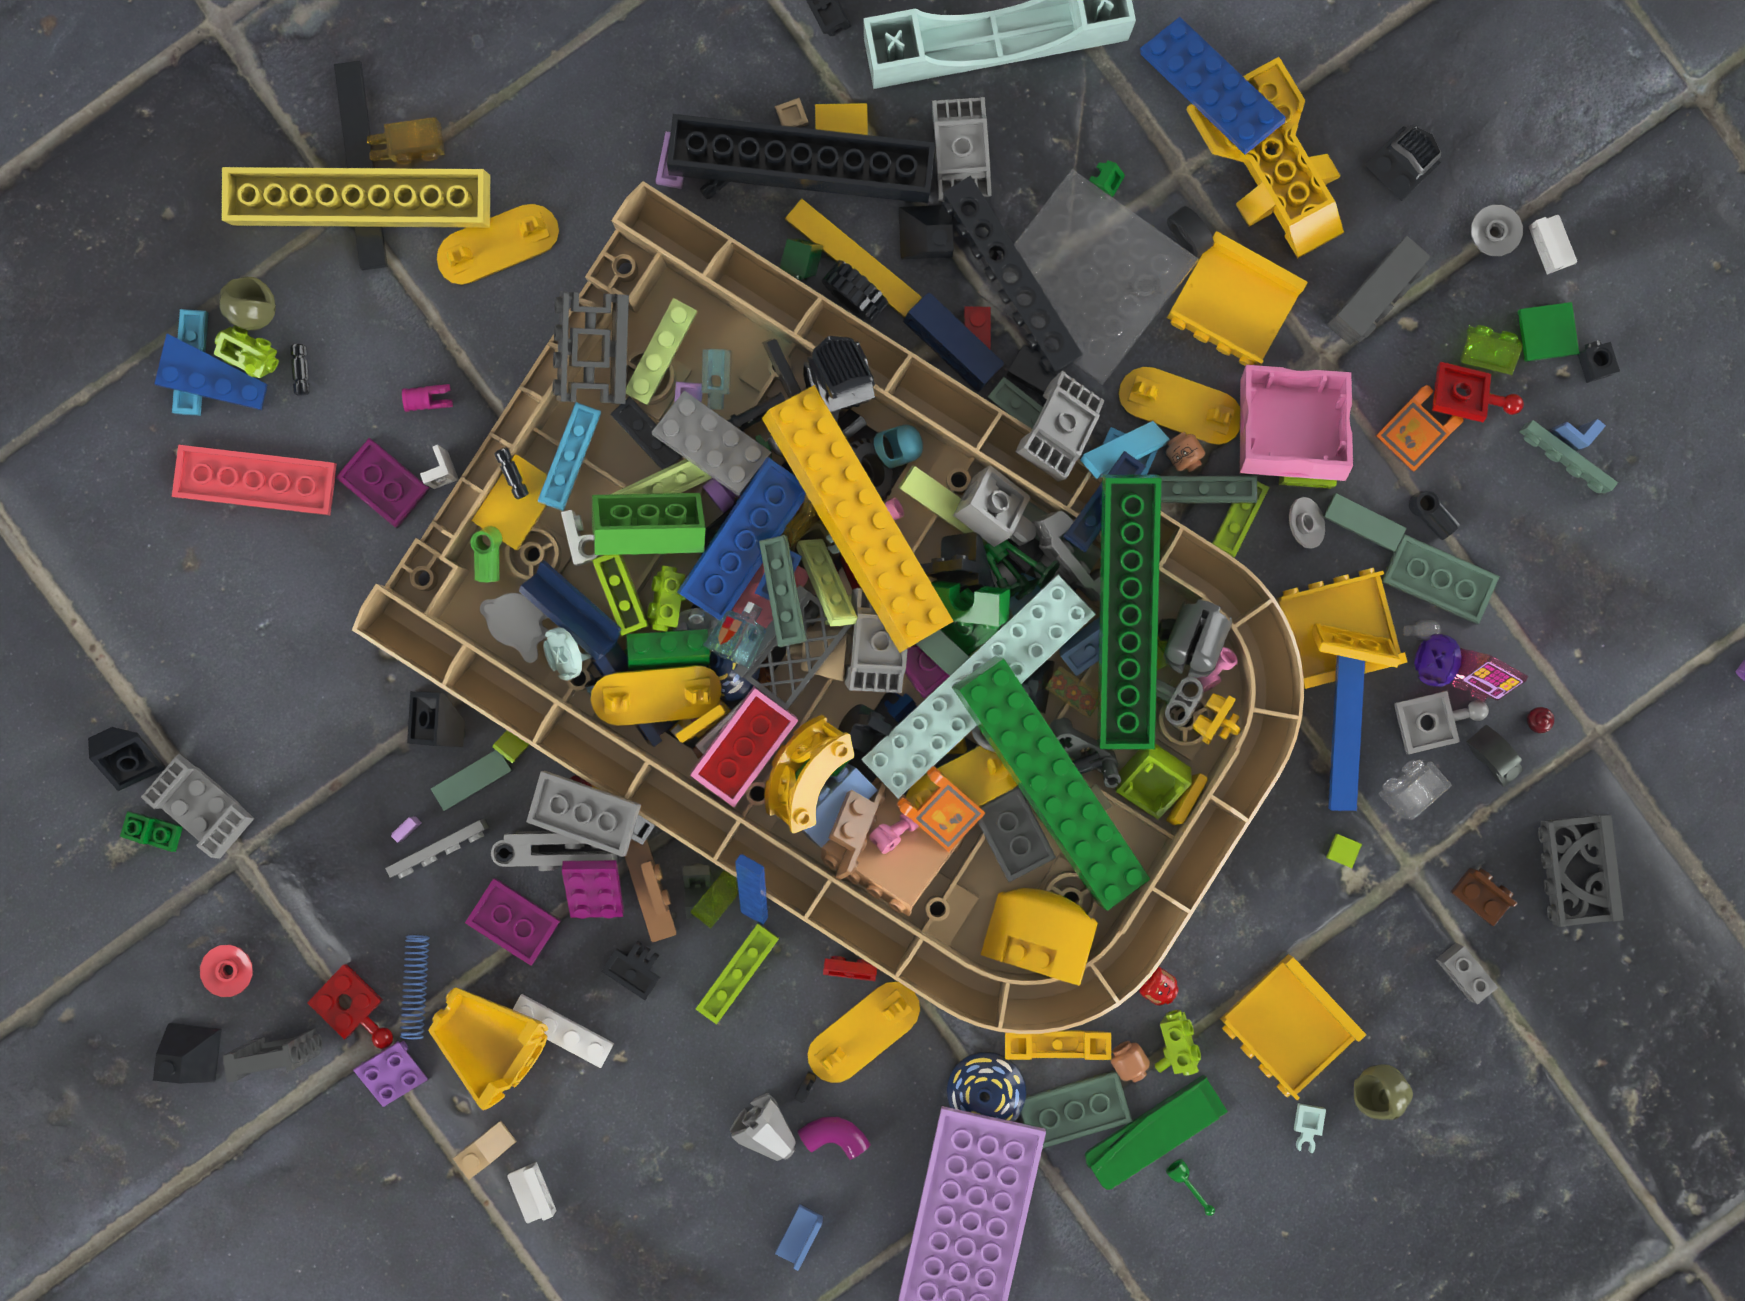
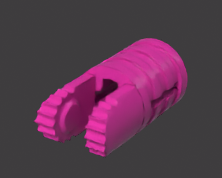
[402,384,453,412]

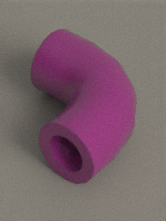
[798,1117,871,1160]

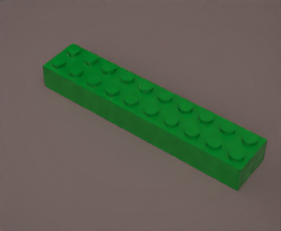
[1097,475,1162,749]
[952,656,1150,911]

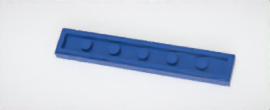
[1328,655,1365,811]
[735,854,768,925]

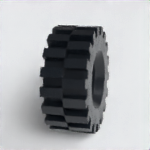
[821,260,889,324]

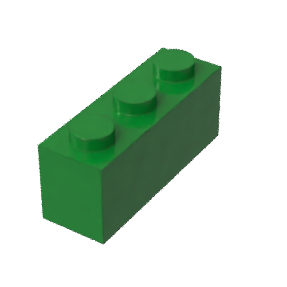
[626,629,710,670]

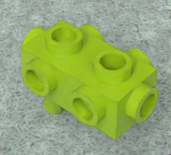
[214,326,279,378]
[647,566,686,632]
[1154,1010,1201,1076]

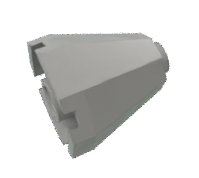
[730,1093,796,1161]

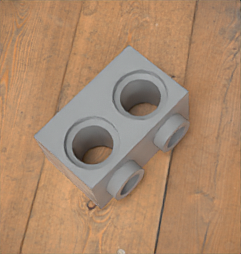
[1436,943,1498,1004]

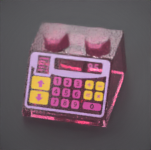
[1452,648,1528,701]

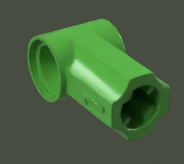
[470,526,503,583]

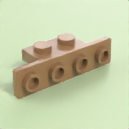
[828,781,886,880]
[625,839,677,942]

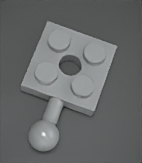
[1394,691,1489,754]

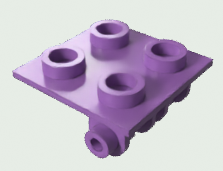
[353,1041,428,1107]

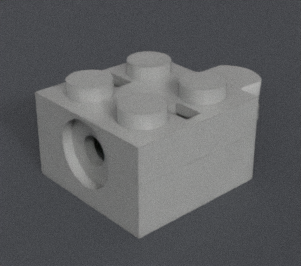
[953,465,1037,547]

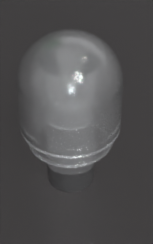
[1403,619,1441,641]

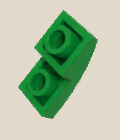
[120,811,183,852]

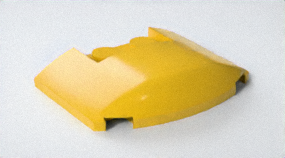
[980,888,1098,986]

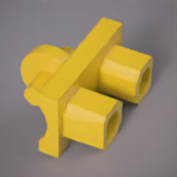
[1192,693,1241,745]

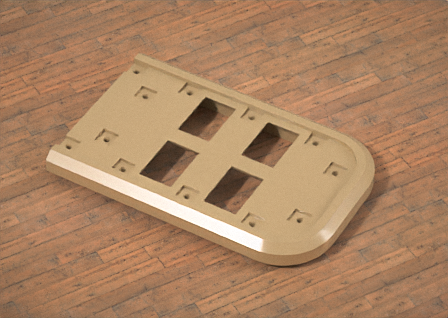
[352,181,1304,1034]

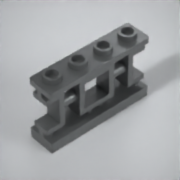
[552,291,629,404]

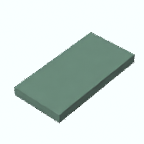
[1382,534,1500,624]
[1020,1070,1132,1149]

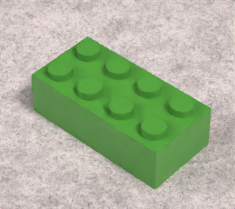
[592,493,705,555]

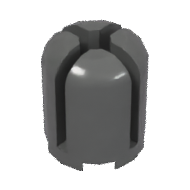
[1164,600,1232,678]

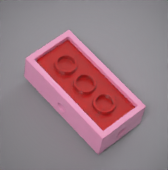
[690,686,798,807]

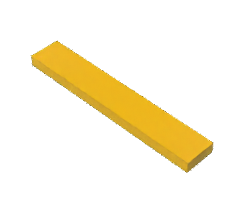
[785,198,922,318]

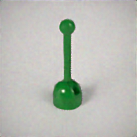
[1166,1159,1215,1216]

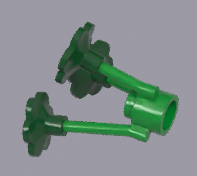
[984,539,1060,600]

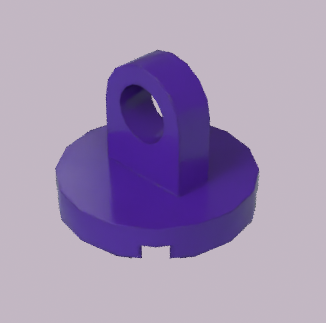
[1414,634,1467,687]

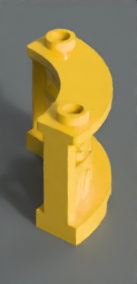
[764,714,854,833]

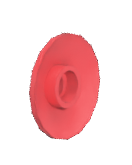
[200,945,253,997]

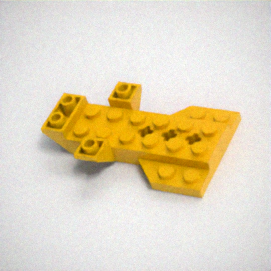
[1186,57,1344,259]

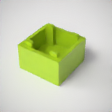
[1116,743,1192,820]

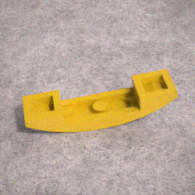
[1005,1030,1111,1060]

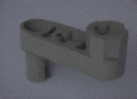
[1049,717,1121,788]

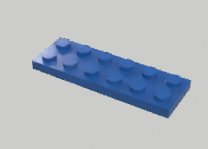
[1140,17,1286,155]
[677,457,807,623]

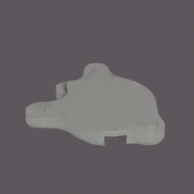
[480,593,549,663]

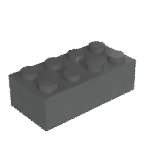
[1326,236,1431,345]

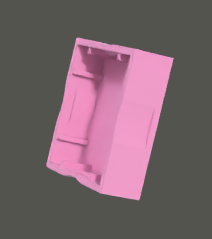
[1240,365,1353,481]

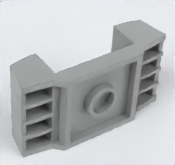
[932,97,992,200]
[1016,371,1104,482]
[1032,511,1101,601]
[845,588,907,693]
[141,754,255,859]

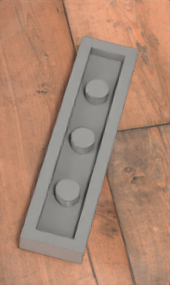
[385,819,489,879]

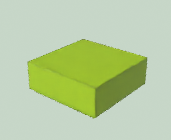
[493,730,530,764]
[1326,834,1362,868]

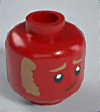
[1139,966,1178,1006]

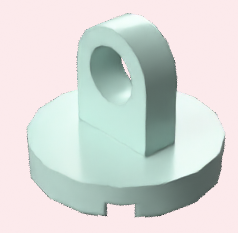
[543,627,592,681]

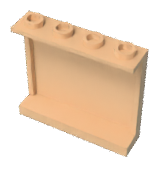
[821,777,964,916]

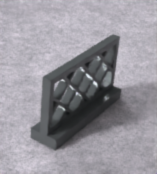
[734,585,852,711]

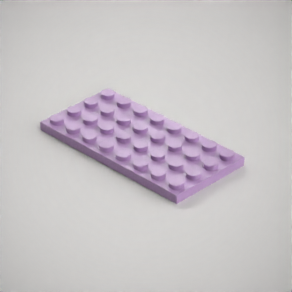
[898,1106,1046,1301]

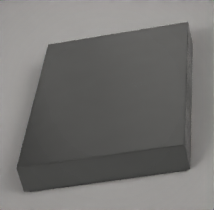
[978,786,1056,882]

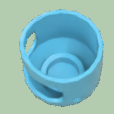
[874,424,923,469]

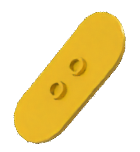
[437,204,559,285]
[1119,367,1240,445]
[591,665,722,726]
[906,746,1018,809]
[807,982,920,1083]

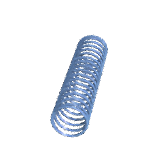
[400,935,430,1039]

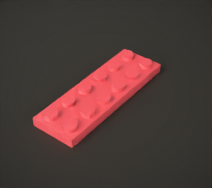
[172,445,337,516]

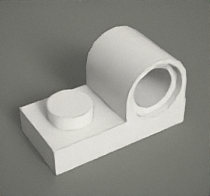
[561,510,603,566]

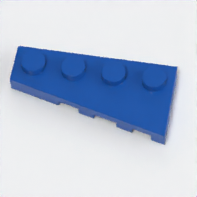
[155,334,268,410]

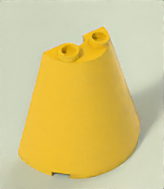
[428,987,548,1110]

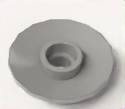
[1471,205,1523,256]
[1289,497,1325,549]

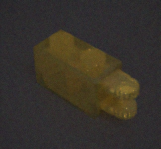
[367,117,445,164]

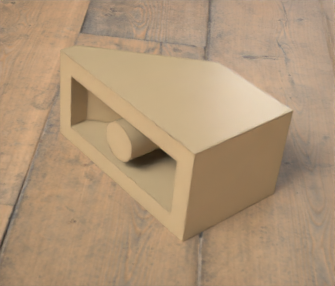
[453,1121,517,1180]

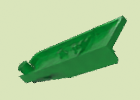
[1085,1074,1228,1190]

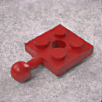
[1432,362,1524,422]
[307,964,393,1049]

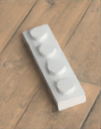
[513,994,614,1068]

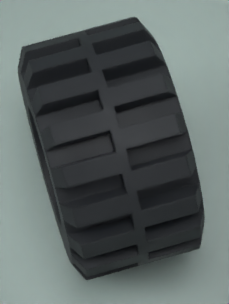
[849,438,894,501]

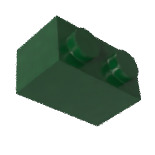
[780,238,824,281]

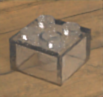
[1379,760,1452,820]

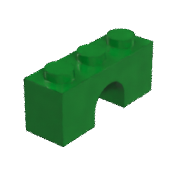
[931,580,1010,629]

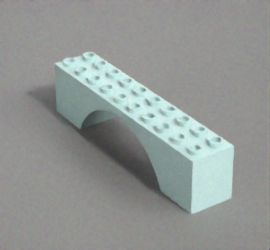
[864,0,1136,89]
[861,574,1096,798]

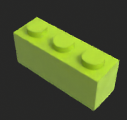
[592,554,650,636]

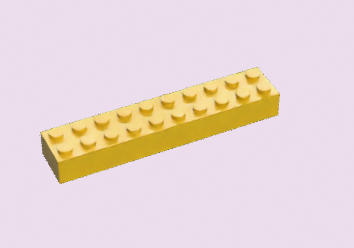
[762,385,953,653]

